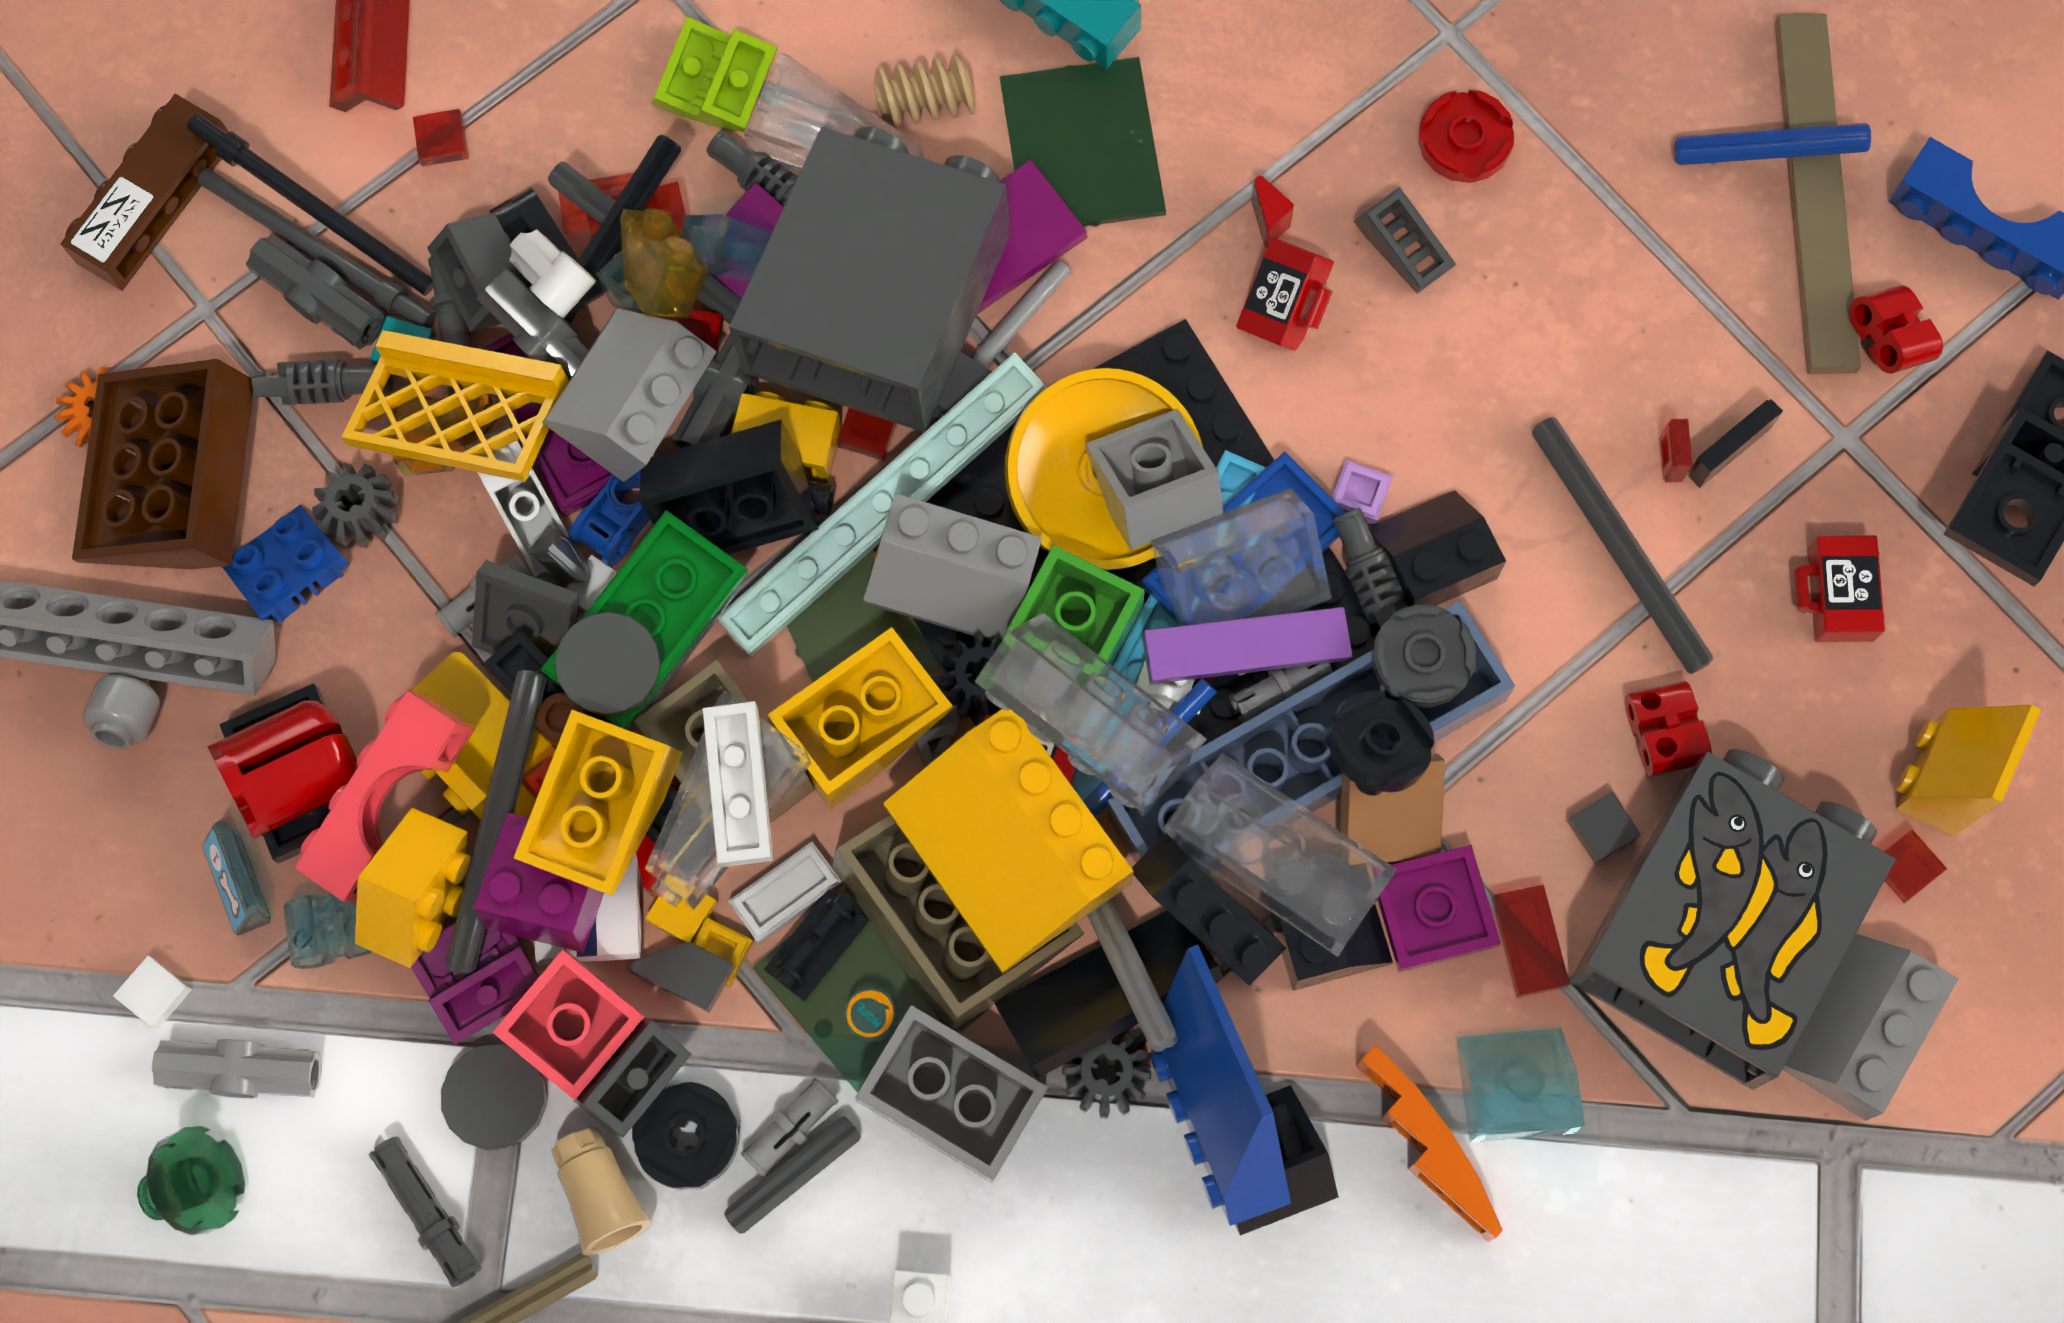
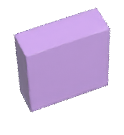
[1332,460,1393,525]

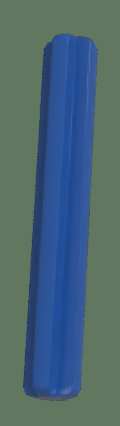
[1674,123,1871,165]

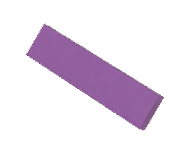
[1142,607,1353,684]

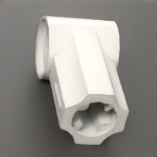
[509,229,596,318]

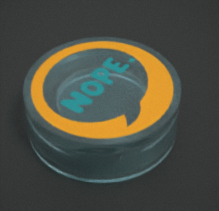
[844,988,897,1042]

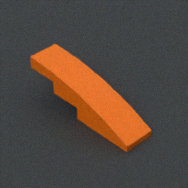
[1356,1044,1503,1242]

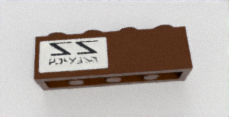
[60,94,229,291]

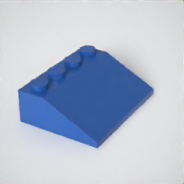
[1149,945,1291,1226]

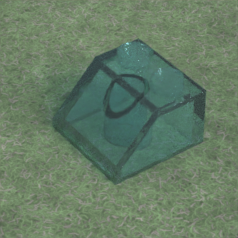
[1456,1028,1585,1143]

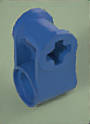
[569,471,650,567]

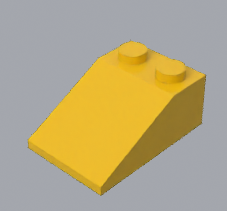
[767,627,953,810]
[1896,705,2042,836]
[514,710,683,896]

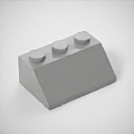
[542,308,717,482]
[862,493,1042,646]
[1782,934,1958,1121]

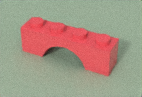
[294,690,476,903]

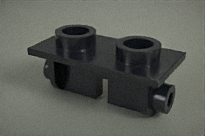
[764,889,869,1002]

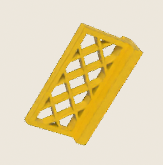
[341,330,569,482]

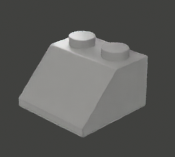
[1085,409,1223,550]

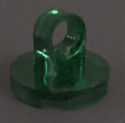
[137,1126,245,1235]

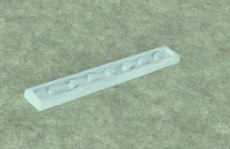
[717,352,1047,657]

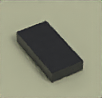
[1688,399,1783,488]

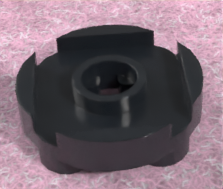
[1326,691,1434,796]
[632,1082,739,1190]

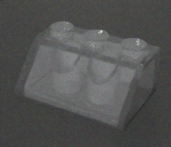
[1151,488,1332,626]

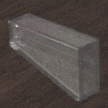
[744,52,924,173]
[645,690,812,910]

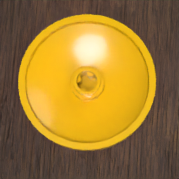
[1004,368,1203,570]

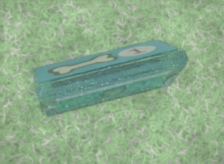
[203,820,272,935]

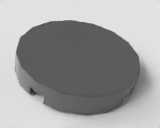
[1372,604,1476,708]
[555,612,661,717]
[441,1044,547,1150]

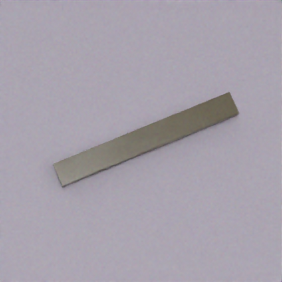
[1775,14,1861,374]

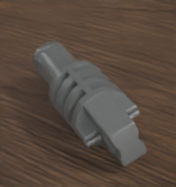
[707,130,798,207]
[252,359,393,405]
[1332,508,1410,629]

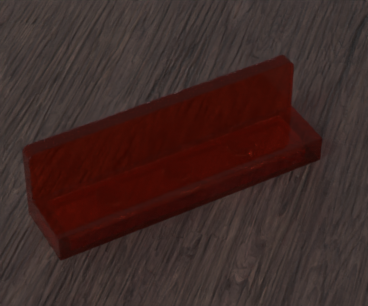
[329,0,410,112]

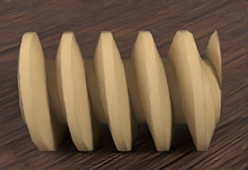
[874,55,975,129]

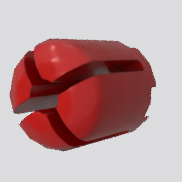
[207,701,358,839]

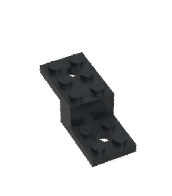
[1943,350,2064,587]

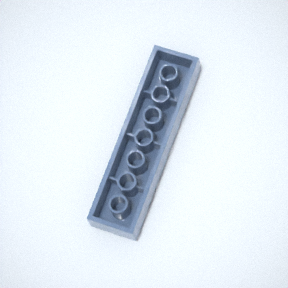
[1107,601,1515,872]

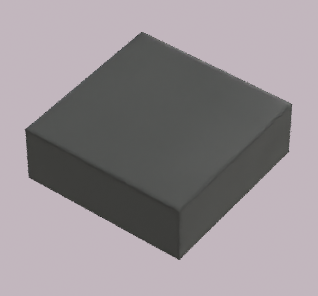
[1567,792,1641,864]

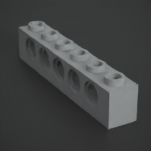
[0,580,276,695]

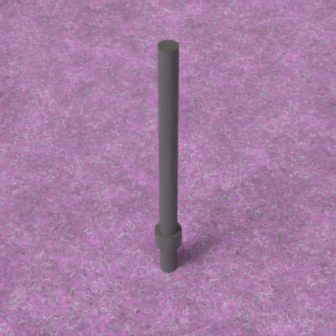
[198,168,436,328]

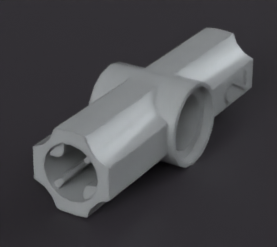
[151,1039,322,1098]

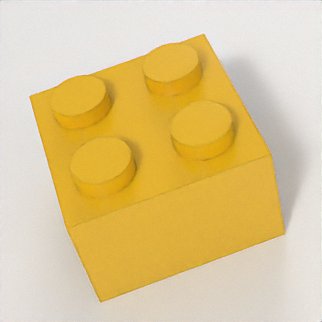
[355,808,471,968]

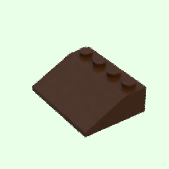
[72,359,253,570]

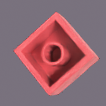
[492,949,644,1100]

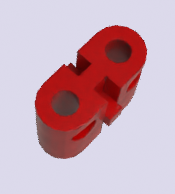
[1849,285,1943,374]
[1625,681,1712,776]

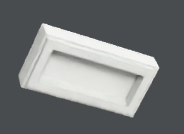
[728,842,843,945]

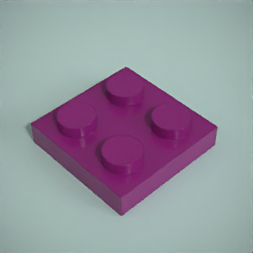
[1370,845,1501,972]

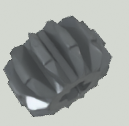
[312,463,399,548]
[1062,1033,1152,1119]

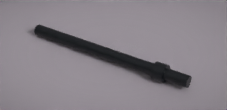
[187,113,433,296]

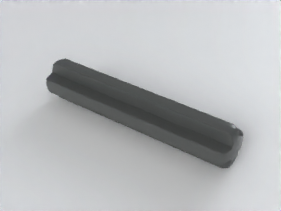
[724,1116,861,1234]

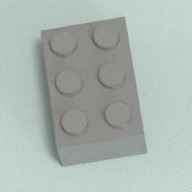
[855,1005,1048,1183]

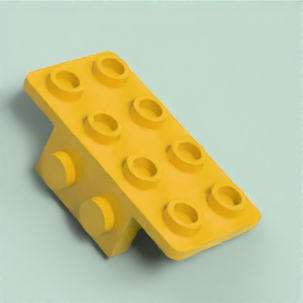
[410,652,556,820]

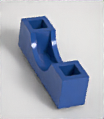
[1888,137,2064,300]

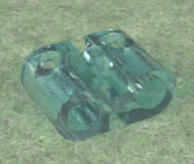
[283,892,373,969]

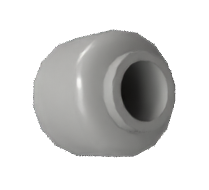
[83,674,160,749]

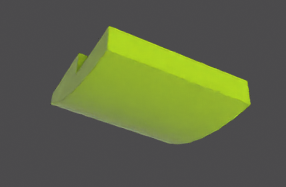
[651,17,777,132]

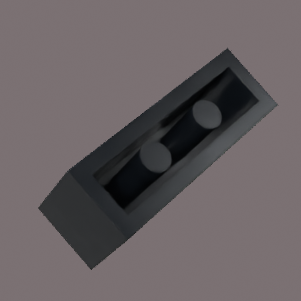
[1132,833,1286,986]

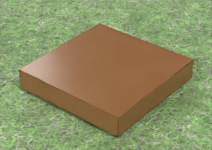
[1339,754,1445,869]

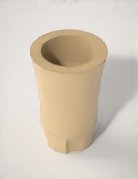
[551,1127,652,1256]

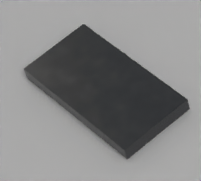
[994,910,1223,1079]

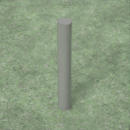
[970,260,1071,367]

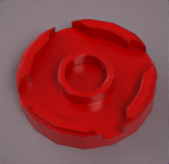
[1418,90,1515,183]

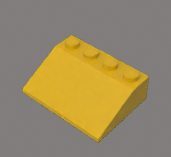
[883,703,1134,974]

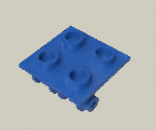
[222,505,349,624]

